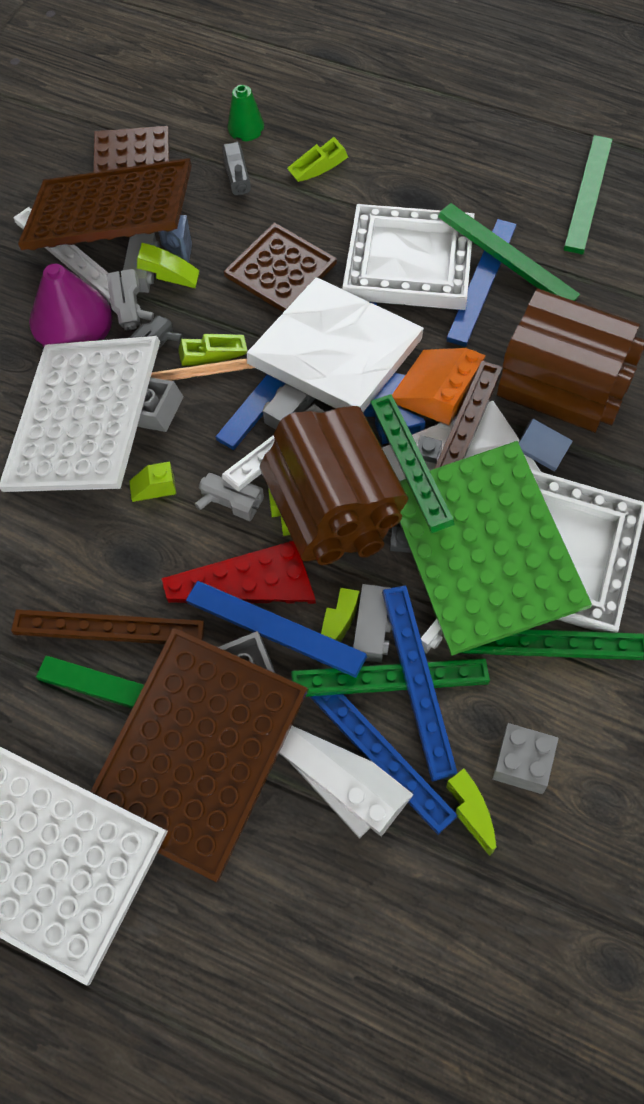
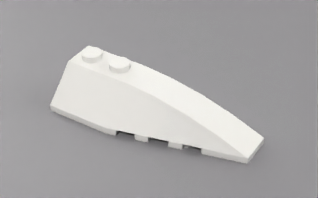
[279,726,413,837]

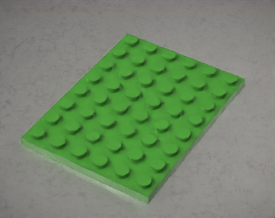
[399,441,592,656]

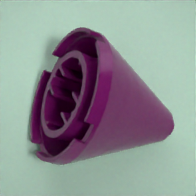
[29,264,113,347]

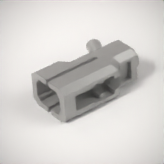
[106,269,154,330]
[195,473,264,521]

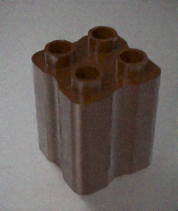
[497,288,644,433]
[259,406,408,565]

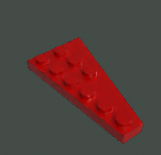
[161,541,316,604]

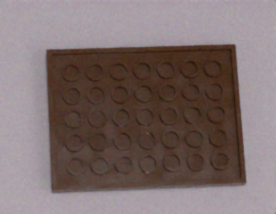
[18,158,192,250]
[90,628,309,882]

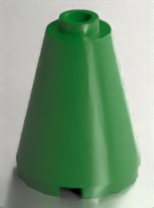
[227,85,264,141]

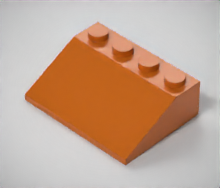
[392,348,486,425]

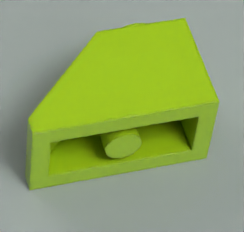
[129,462,176,502]

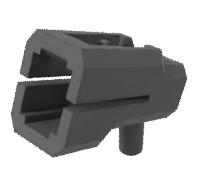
[222,142,251,195]
[130,316,183,350]

